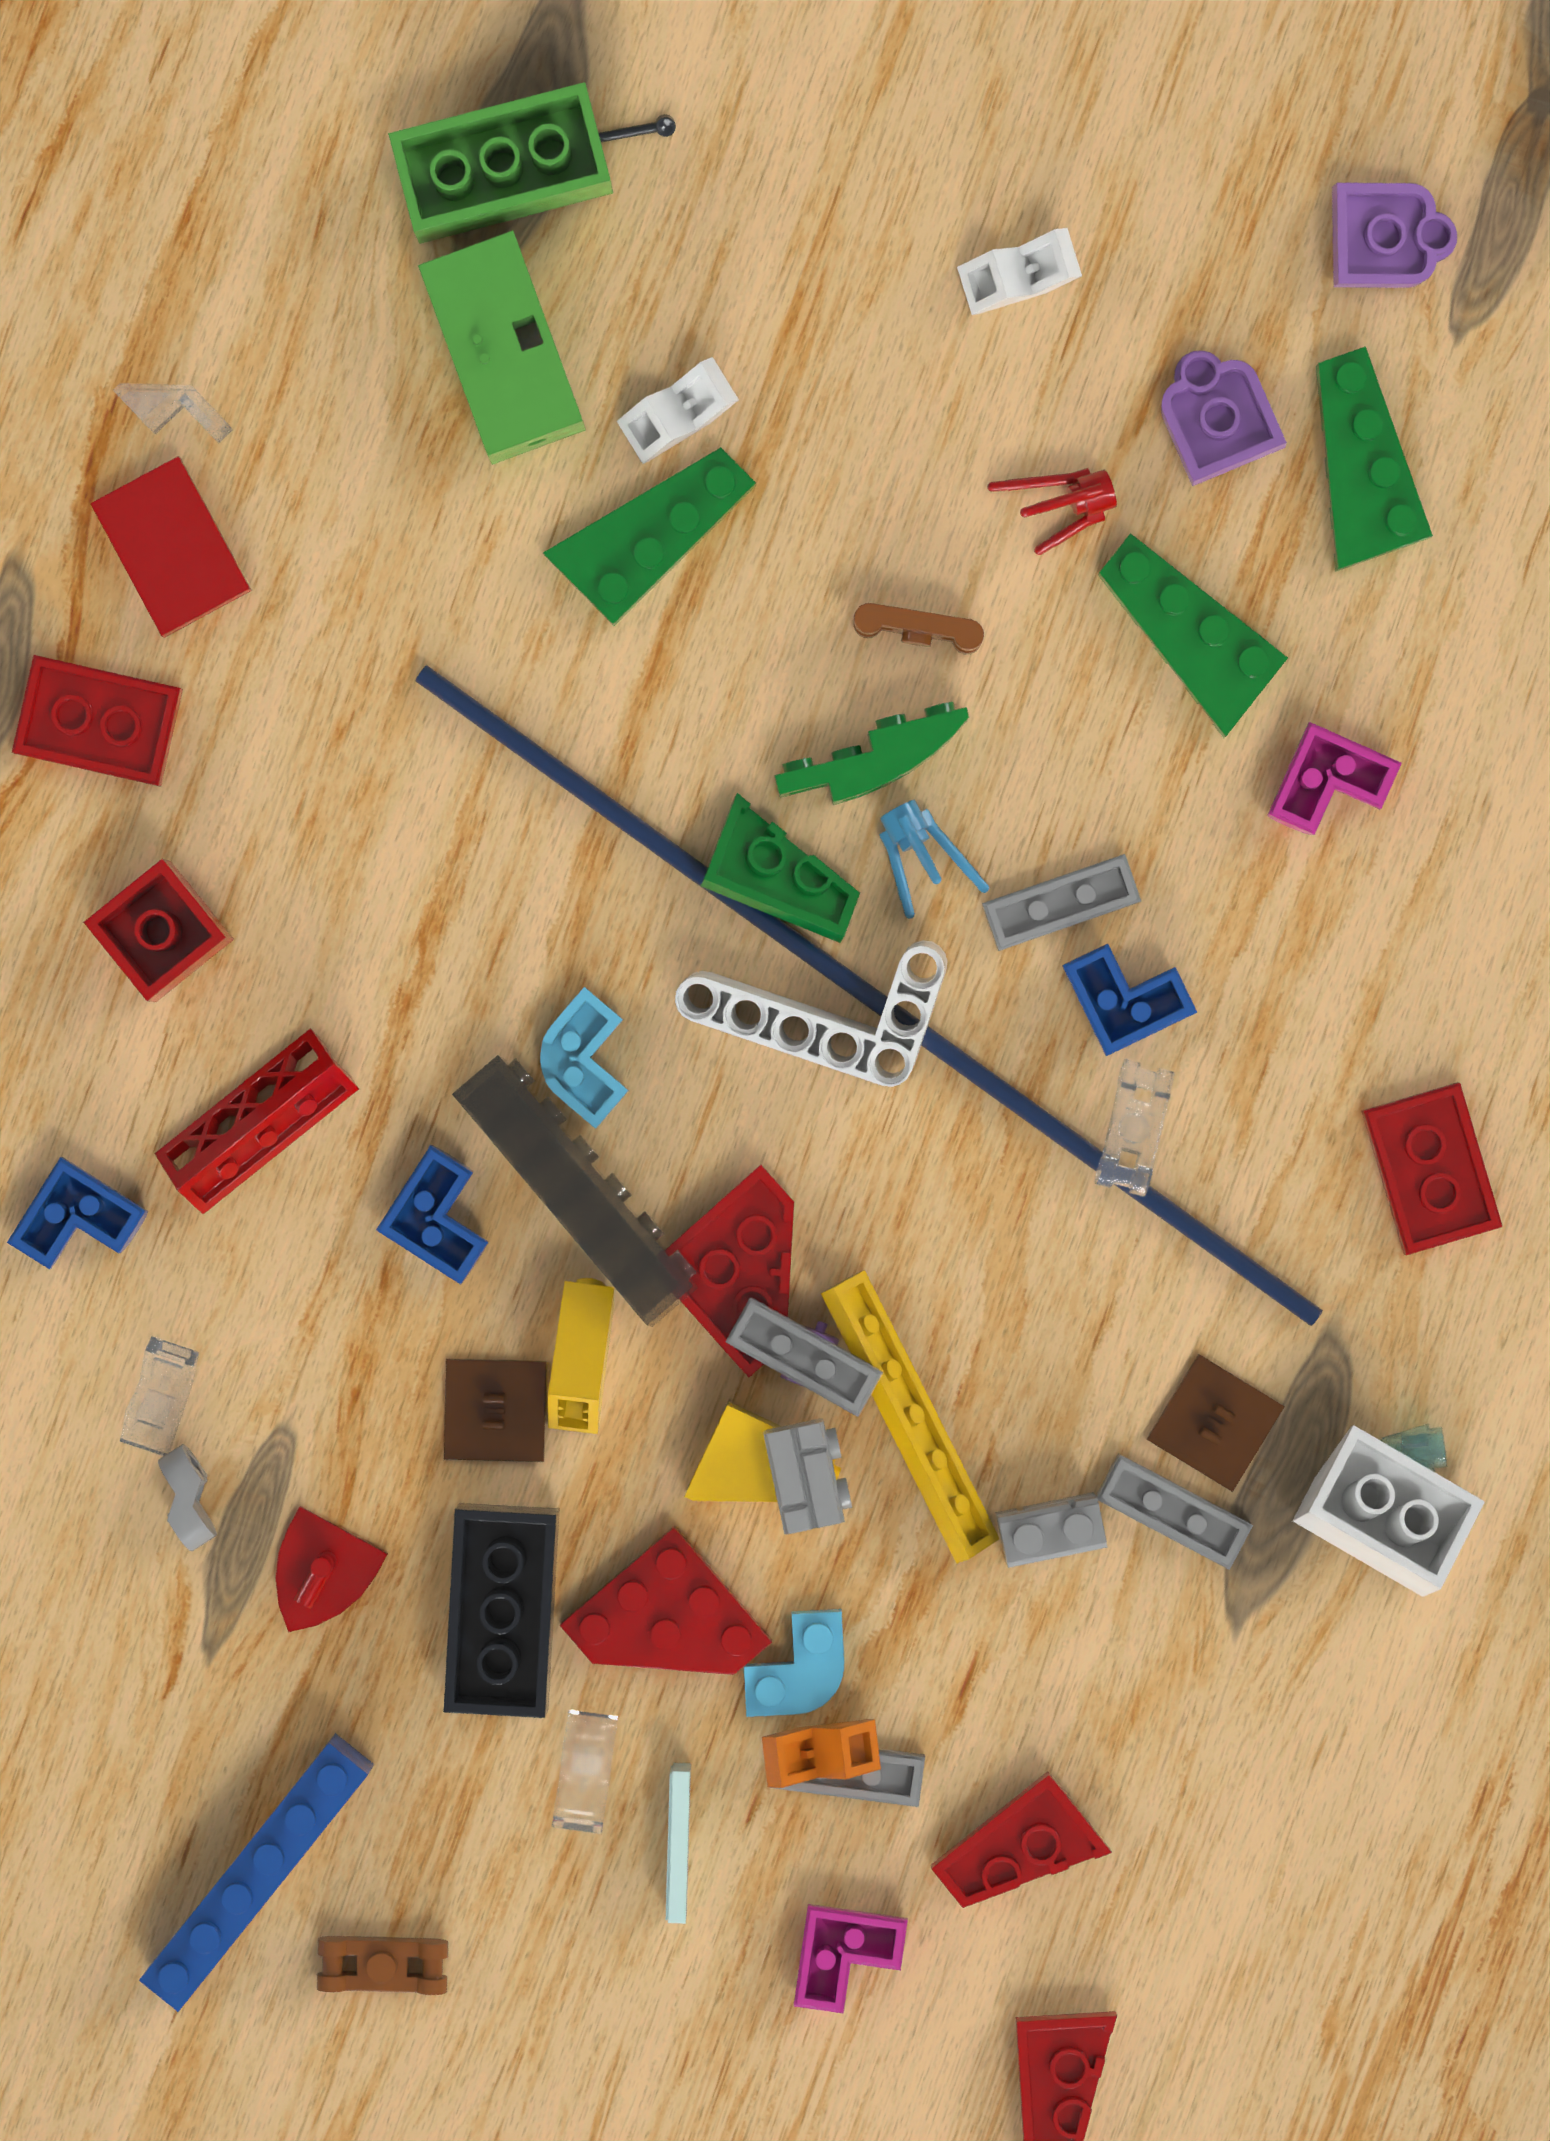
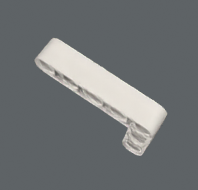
[675,940,947,1087]

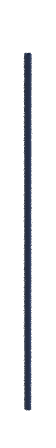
[415,665,1323,1326]

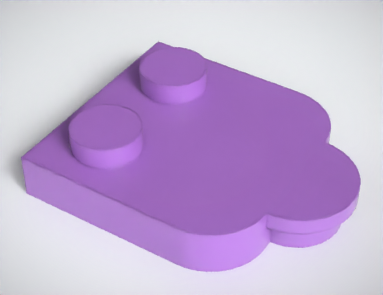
[1332,183,1457,288]
[1161,350,1287,486]

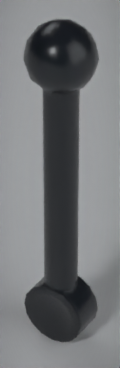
[599,114,676,142]

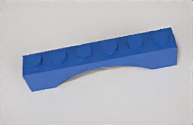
[139,1733,374,2012]

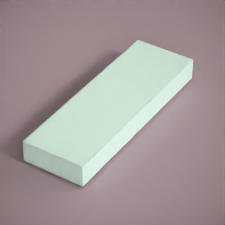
[665,1763,691,1924]

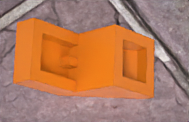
[762,1719,881,1788]

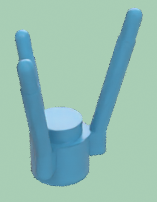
[879,800,989,919]

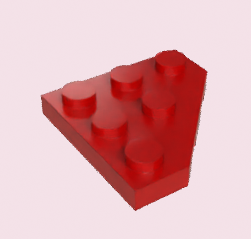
[648,1164,794,1378]
[559,1526,772,1675]

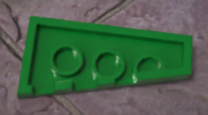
[1316,346,1433,572]
[543,447,756,626]
[1098,533,1288,738]

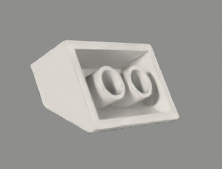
[1293,1425,1485,1597]

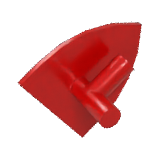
[275,1506,388,1632]

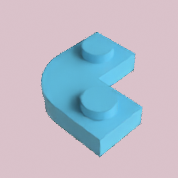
[540,987,629,1129]
[744,1609,844,1717]

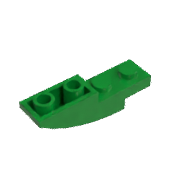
[775,702,969,805]

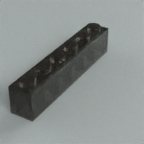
[452,1055,698,1327]

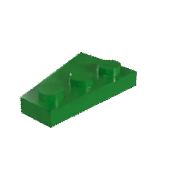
[701,793,860,943]

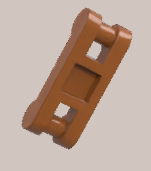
[853,603,984,655]
[317,1936,448,1995]

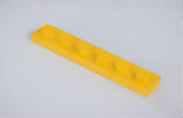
[821,1270,1000,1564]

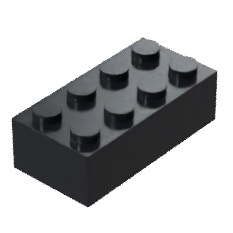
[443,1503,560,1718]

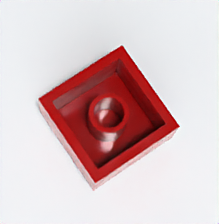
[83,858,234,1002]

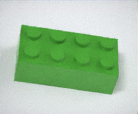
[388,82,613,244]

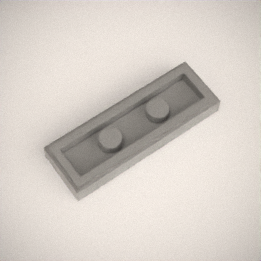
[982,854,1141,951]
[726,1298,883,1417]
[1096,1453,1253,1570]
[775,1749,925,1807]

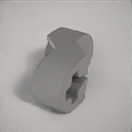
[158,1444,217,1551]

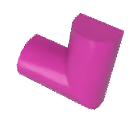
[1267,722,1402,835]
[794,1904,908,2014]

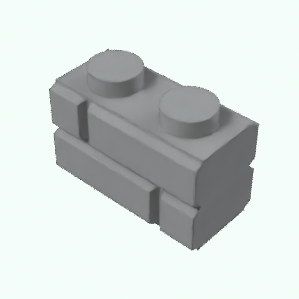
[763,1418,852,1534]
[995,1492,1107,1568]

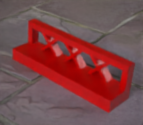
[154,1028,359,1214]

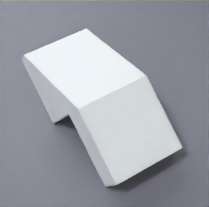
[957,228,1082,315]
[617,357,739,464]

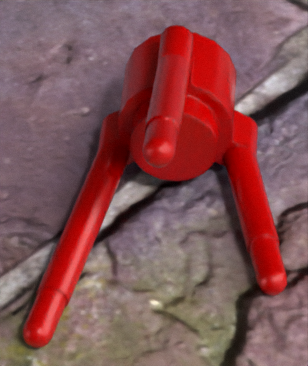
[987,468,1117,555]

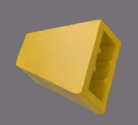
[548,1278,615,1434]
[684,1401,842,1502]

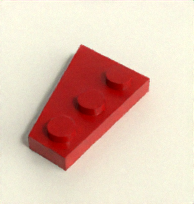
[931,1771,1112,1908]
[1016,2011,1117,2141]

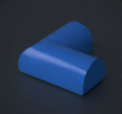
[1062,944,1197,1056]
[376,1145,489,1285]
[7,1157,148,1269]

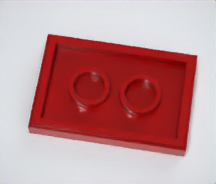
[90,456,252,638]
[11,655,183,787]
[1361,1082,1503,1256]

